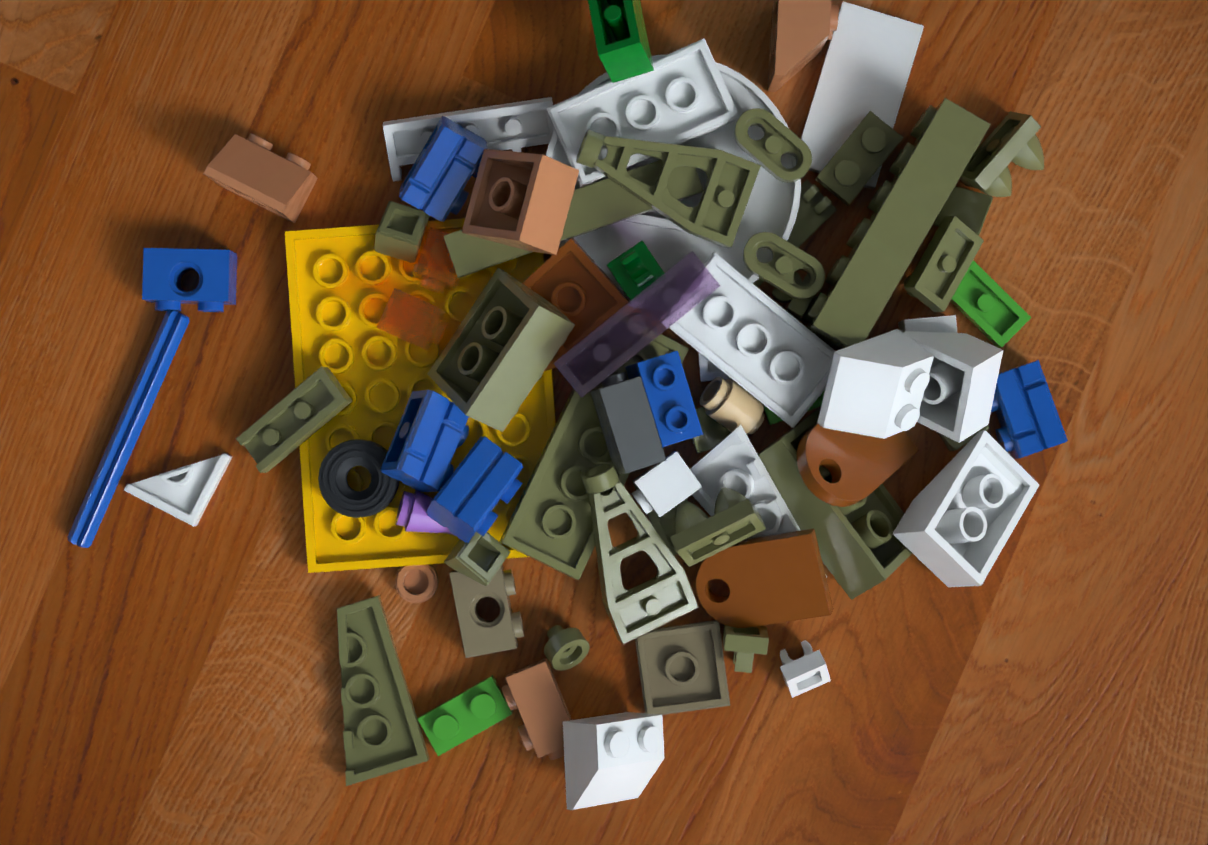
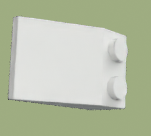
[893,430,1039,587]

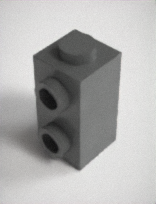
[590,372,666,474]

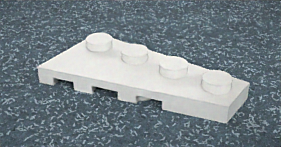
[690,424,827,578]

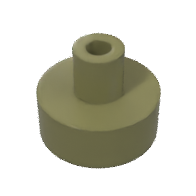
[544,625,590,671]

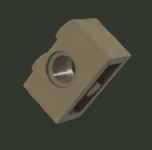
[449,564,524,658]

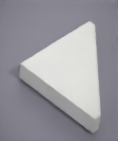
[124,453,233,527]

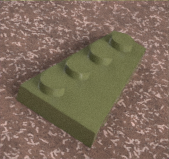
[337,595,430,786]

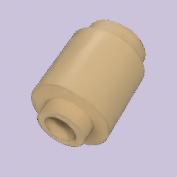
[700,377,765,434]

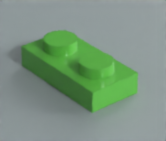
[950,260,1032,348]
[417,675,513,756]

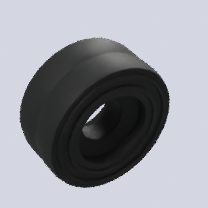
[318,439,399,518]

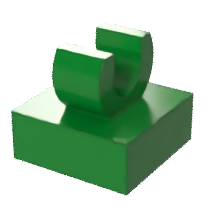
[606,240,667,302]

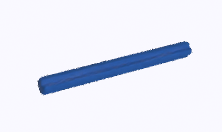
[67,310,189,548]

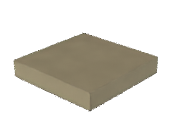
[635,620,730,715]

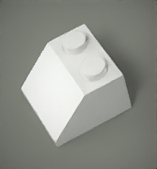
[817,329,934,439]
[903,331,1003,443]
[563,712,665,810]

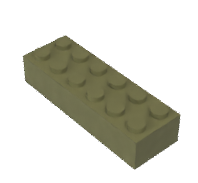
[803,98,991,350]

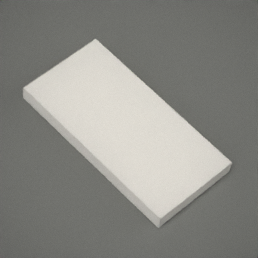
[801,1,924,190]
[546,38,740,187]
[659,252,835,428]

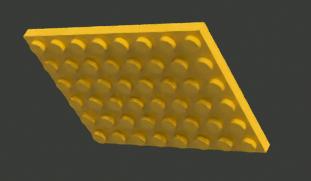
[285,218,556,573]

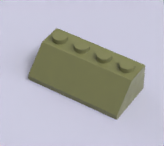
[758,407,912,600]

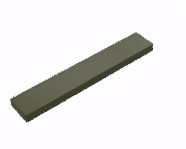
[443,160,704,278]

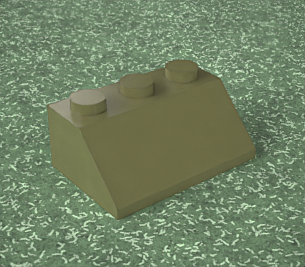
[428,268,575,432]

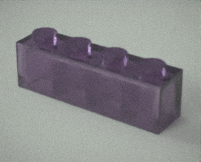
[553,249,720,398]

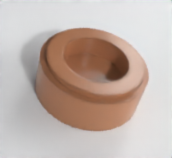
[395,564,439,603]

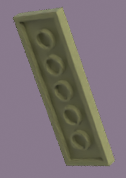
[499,313,689,580]

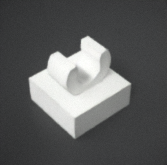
[780,640,831,698]

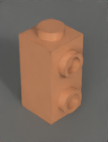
[502,658,572,760]

